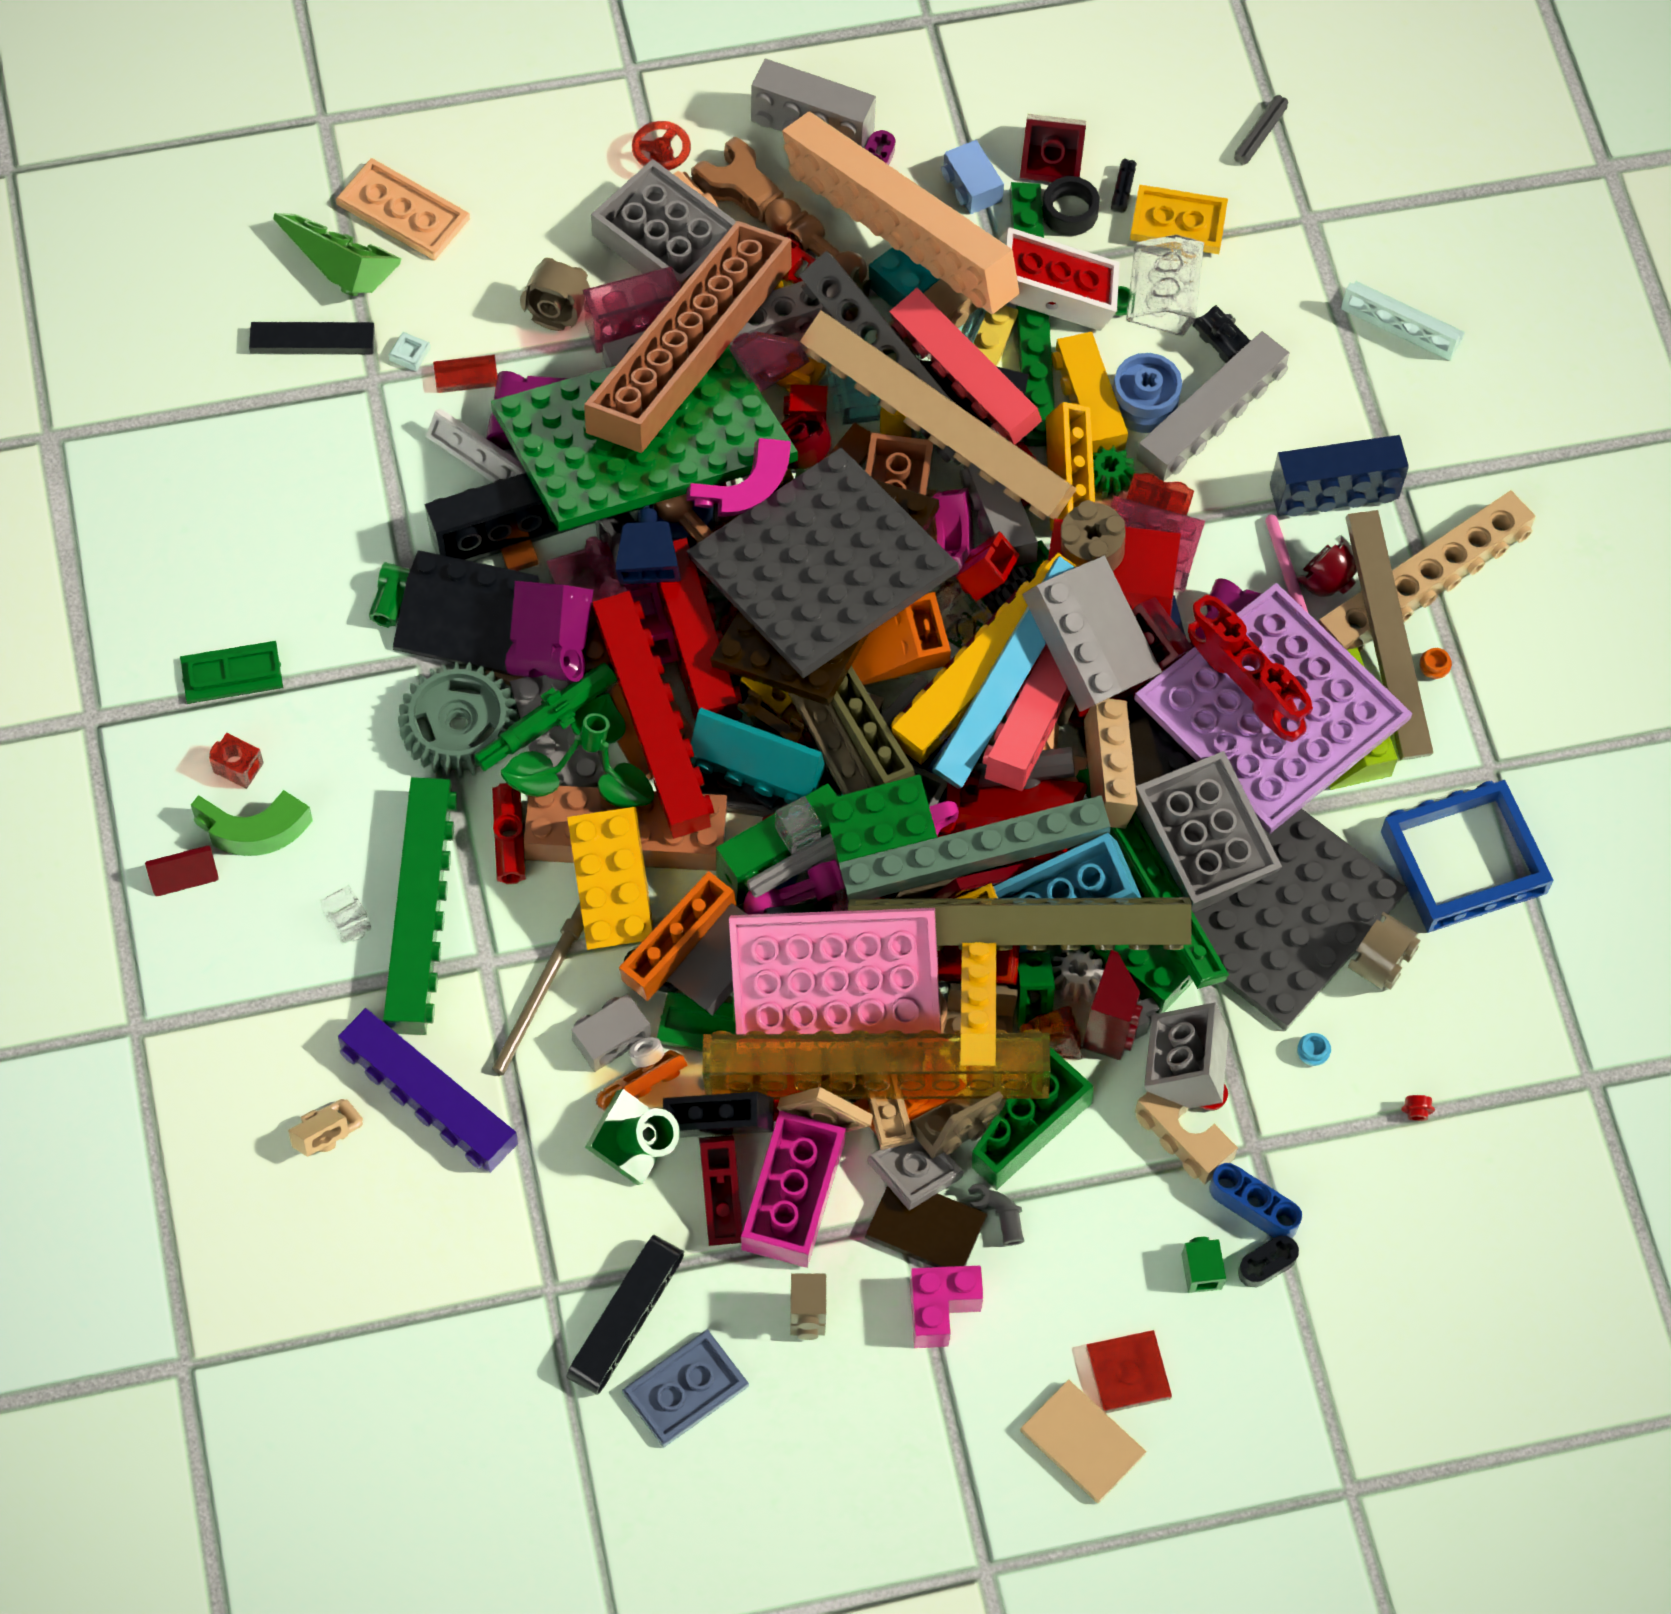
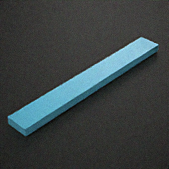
[931,556,1076,789]

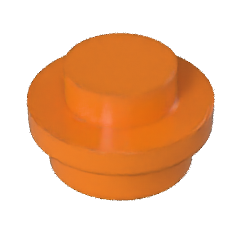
[1419,648,1452,679]

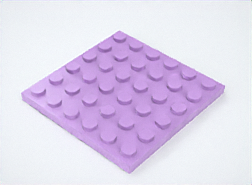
[1134,583,1412,834]

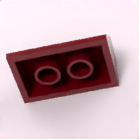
[1082,950,1143,1060]

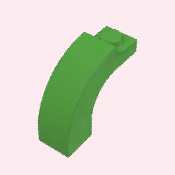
[190,790,313,856]

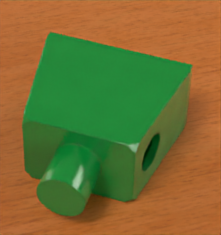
[1014,950,1055,1030]

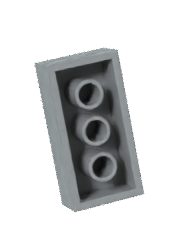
[751,58,876,149]

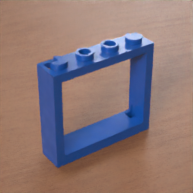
[1380,780,1554,933]

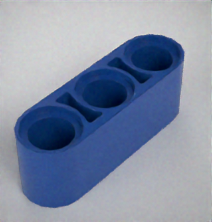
[1209,1163,1302,1238]

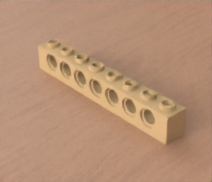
[1318,490,1536,653]

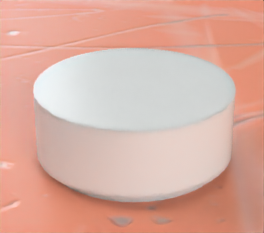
[629,1037,665,1067]

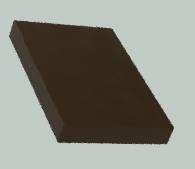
[865,1186,987,1267]

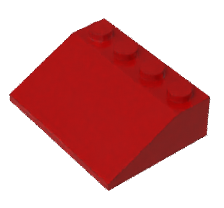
[1048,518,1181,617]
[937,780,1087,867]

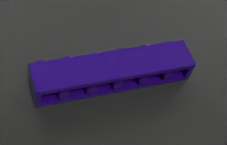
[338,1008,518,1173]

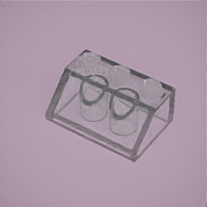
[1126,234,1204,337]

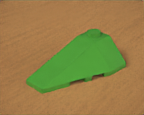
[273,213,401,296]

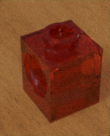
[209,732,264,789]

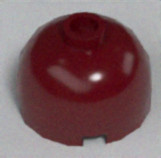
[781,412,831,470]
[1296,534,1357,597]

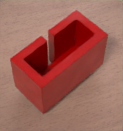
[956,531,1020,601]

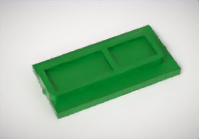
[180,641,284,704]
[657,992,756,1060]

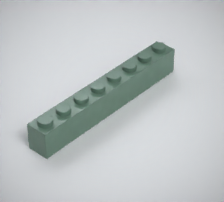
[839,795,1110,903]

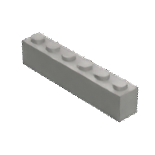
[1136,331,1290,481]

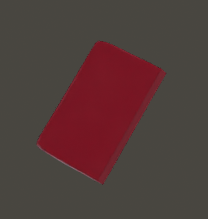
[145,845,219,897]

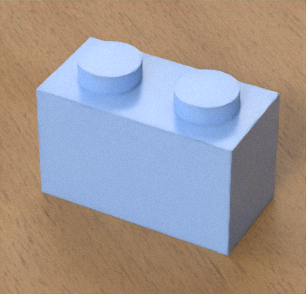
[941,140,1004,215]

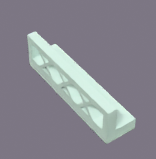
[1341,281,1465,361]

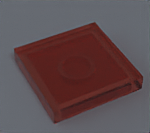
[1086,1330,1172,1414]

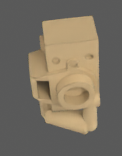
[288,1099,363,1157]

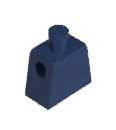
[616,508,681,585]

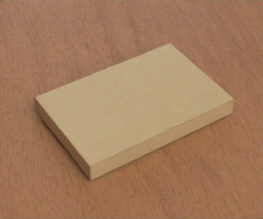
[1020,1379,1147,1504]

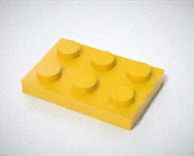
[1130,184,1228,255]

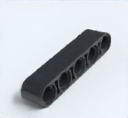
[566,1234,685,1395]

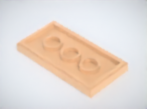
[336,158,470,261]

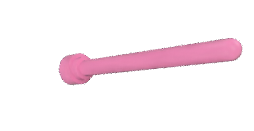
[1265,514,1308,612]

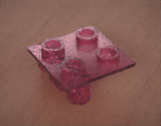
[546,536,627,608]

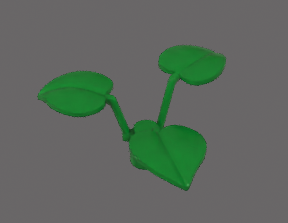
[501,693,654,807]

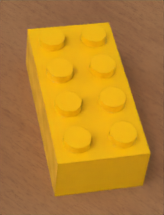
[567,807,654,950]

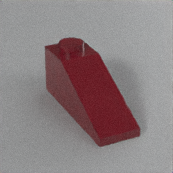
[699,1135,742,1246]

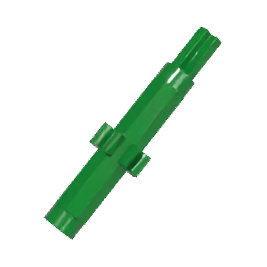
[474,662,617,771]

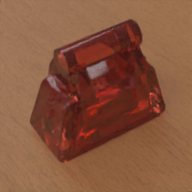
[1020,1006,1082,1060]

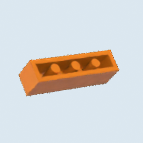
[619,871,736,1001]

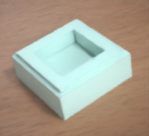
[388,331,431,372]

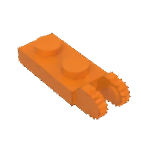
[595,1050,688,1111]

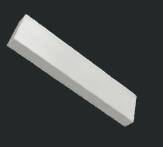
[425,408,526,483]

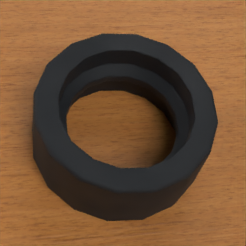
[1042,176,1100,236]

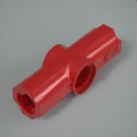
[492,783,526,885]

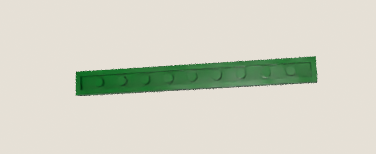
[1009,182,1055,446]

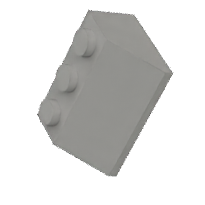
[1144,1002,1228,1108]

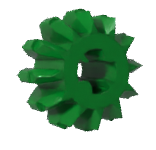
[1093,445,1136,499]

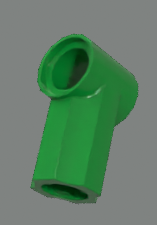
[369,562,411,628]

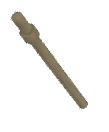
[492,901,584,1075]

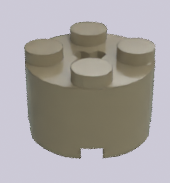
[520,257,591,331]
[1061,500,1125,571]
[1348,912,1421,990]

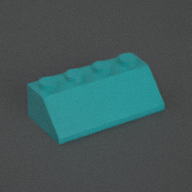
[690,708,827,805]

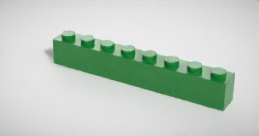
[383,777,457,1035]

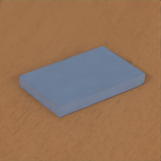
[622,1329,749,1448]

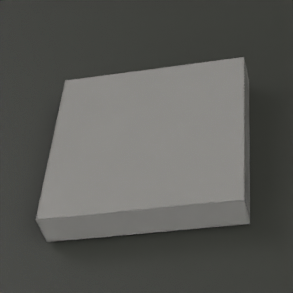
[867,1135,964,1211]

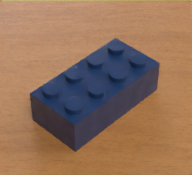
[1269,435,1409,517]

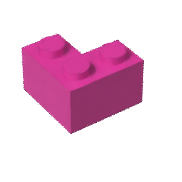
[910,1265,983,1348]

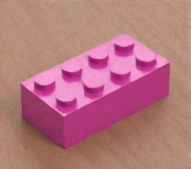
[741,1111,846,1268]

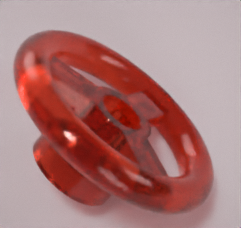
[631,121,691,170]

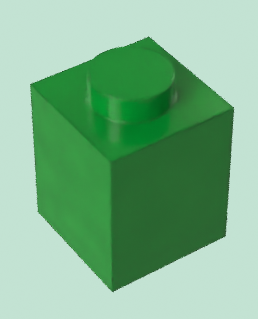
[1181,1236,1226,1293]

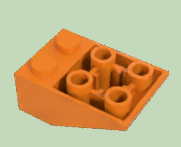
[852,592,951,685]

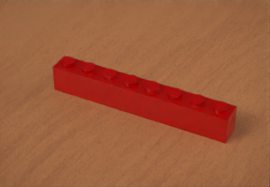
[592,591,714,839]

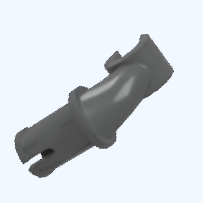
[968,1184,1025,1246]

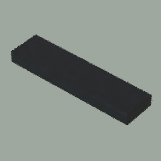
[249,322,375,354]

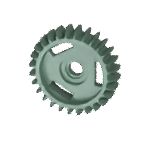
[398,662,519,778]

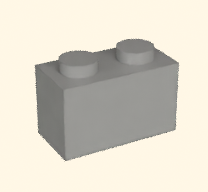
[571,993,651,1072]

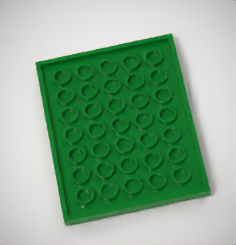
[491,344,798,532]

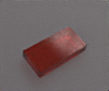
[433,355,498,393]

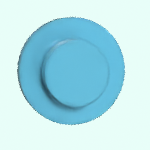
[1297,1033,1331,1066]

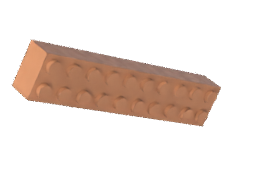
[584,221,791,453]

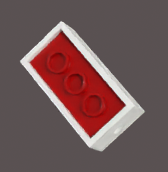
[999,227,1120,331]

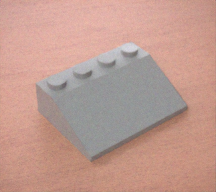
[591,159,736,297]
[1022,556,1162,712]
[1135,751,1282,913]

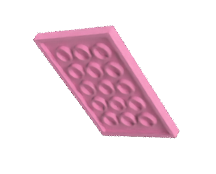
[729,908,942,1051]

